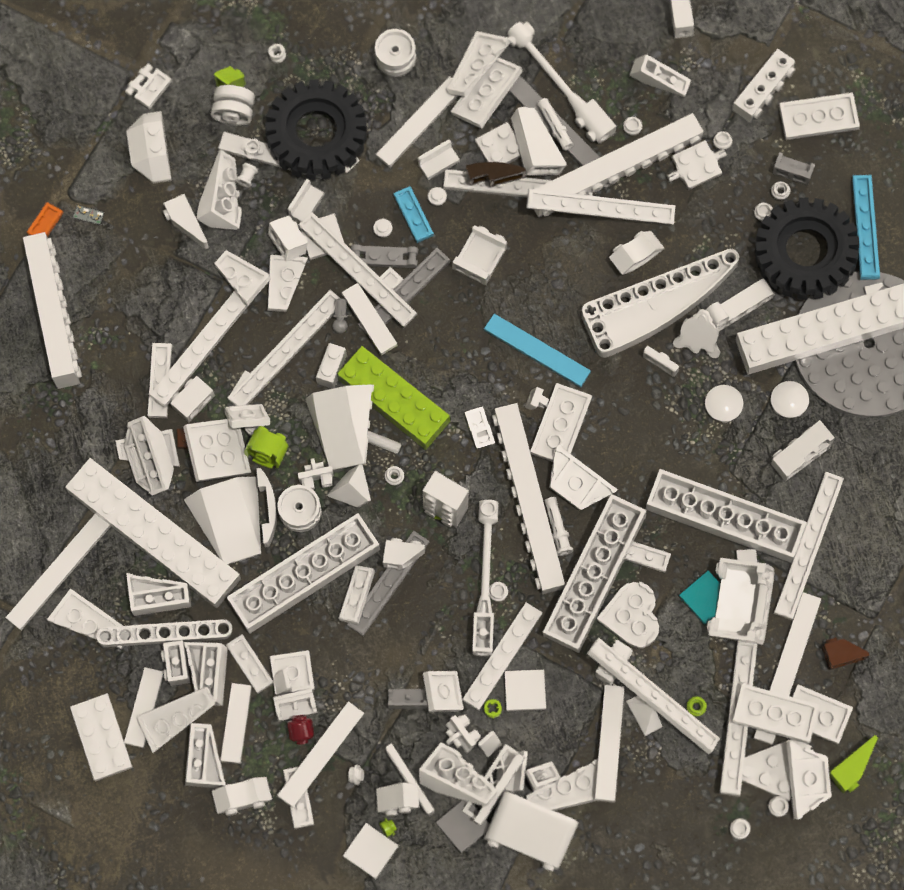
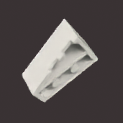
[771,420,835,482]
[184,642,228,706]
[185,723,226,788]

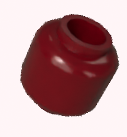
[287,715,314,745]

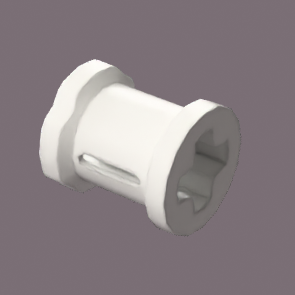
[236,163,258,188]

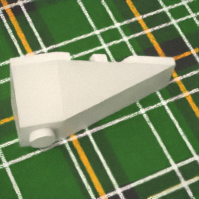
[196,150,242,230]

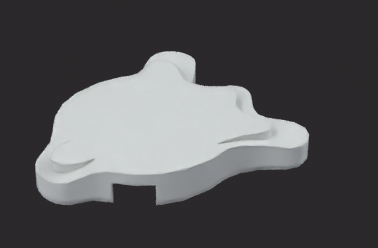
[673,309,720,358]

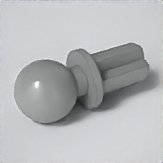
[333,298,348,333]

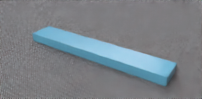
[852,175,880,280]
[484,314,591,388]

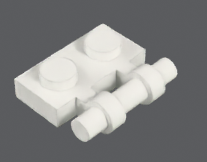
[125,64,172,109]

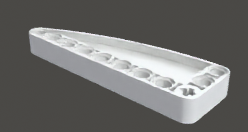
[582,249,739,358]

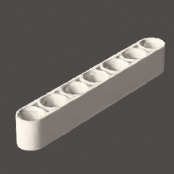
[96,620,232,647]

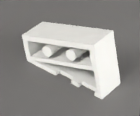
[126,573,192,616]

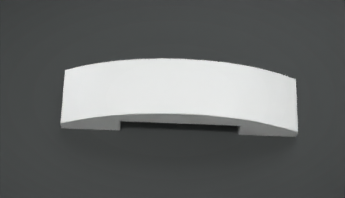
[257,468,277,547]

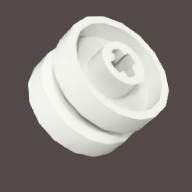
[375,29,416,77]
[211,85,255,125]
[278,485,322,532]

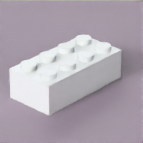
[423,471,469,528]

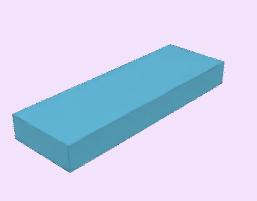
[393,186,434,243]

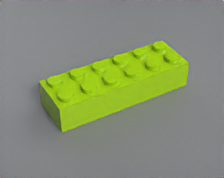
[337,346,450,450]

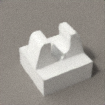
[525,387,549,410]

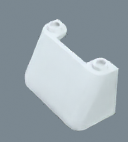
[707,558,774,645]
[484,792,578,872]

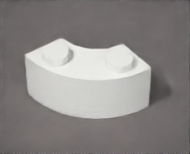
[609,231,664,275]
[212,777,272,816]

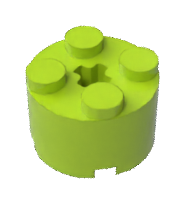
[244,426,289,468]

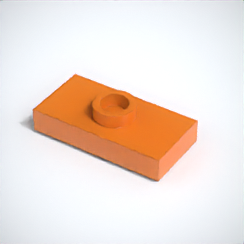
[27,202,63,237]

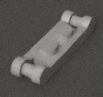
[351,244,418,268]

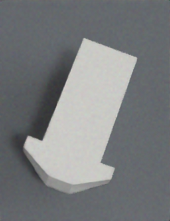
[670,0,694,38]

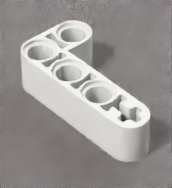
[706,279,775,331]

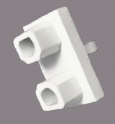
[298,458,334,490]
[446,715,481,753]

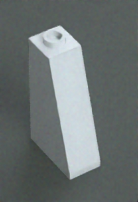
[511,107,567,175]

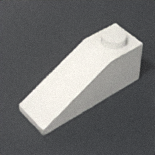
[630,54,691,97]
[163,194,209,249]

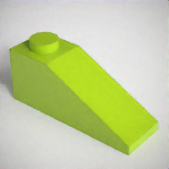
[829,735,878,794]

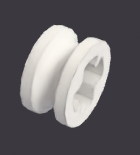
[269,44,286,63]

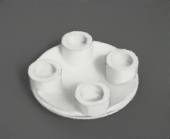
[771,381,809,418]
[705,385,743,423]

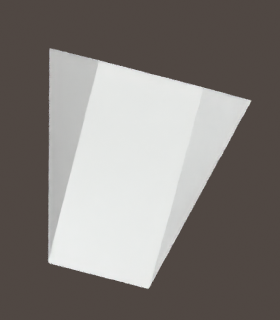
[305,385,374,470]
[184,476,261,565]

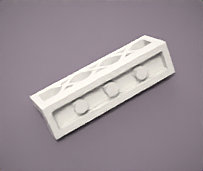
[463,744,526,825]

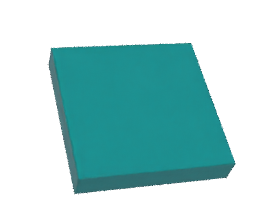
[679,570,721,625]

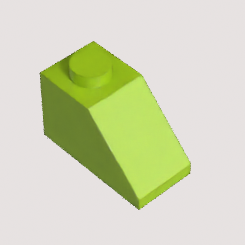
[214,66,246,87]

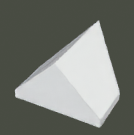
[326,464,371,507]

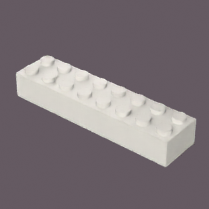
[23,232,82,389]
[646,469,807,563]
[543,494,646,653]
[227,513,380,634]

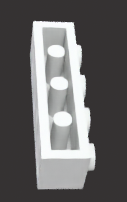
[732,49,795,122]

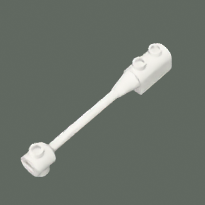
[507,22,616,143]
[473,500,499,656]

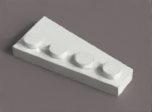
[47,589,131,649]
[137,686,215,753]
[526,759,598,811]

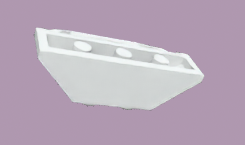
[126,111,172,183]
[124,416,174,495]

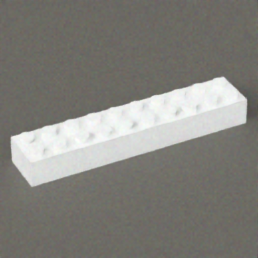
[735,283,904,375]
[65,458,241,609]

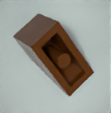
[822,638,869,670]

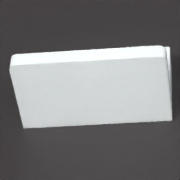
[418,139,460,180]
[288,179,324,222]
[495,750,528,793]

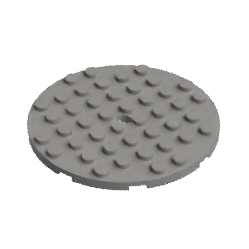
[795,272,904,418]

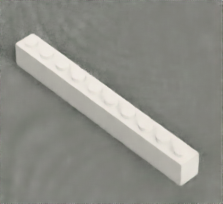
[534,113,704,217]
[492,403,565,594]

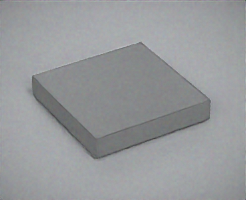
[436,800,490,854]

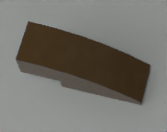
[466,162,526,187]

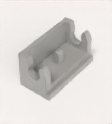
[772,152,815,185]
[388,689,428,709]

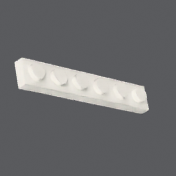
[463,602,543,711]

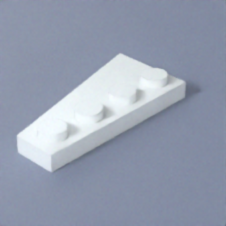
[447,31,511,97]

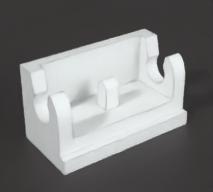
[273,688,317,721]

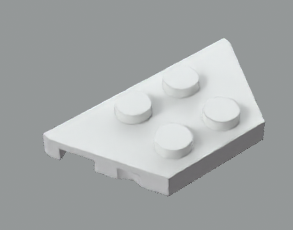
[549,445,618,510]
[787,742,831,819]

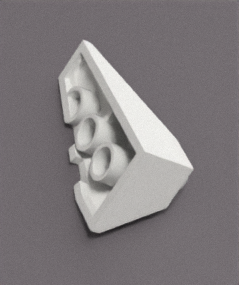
[419,743,497,807]

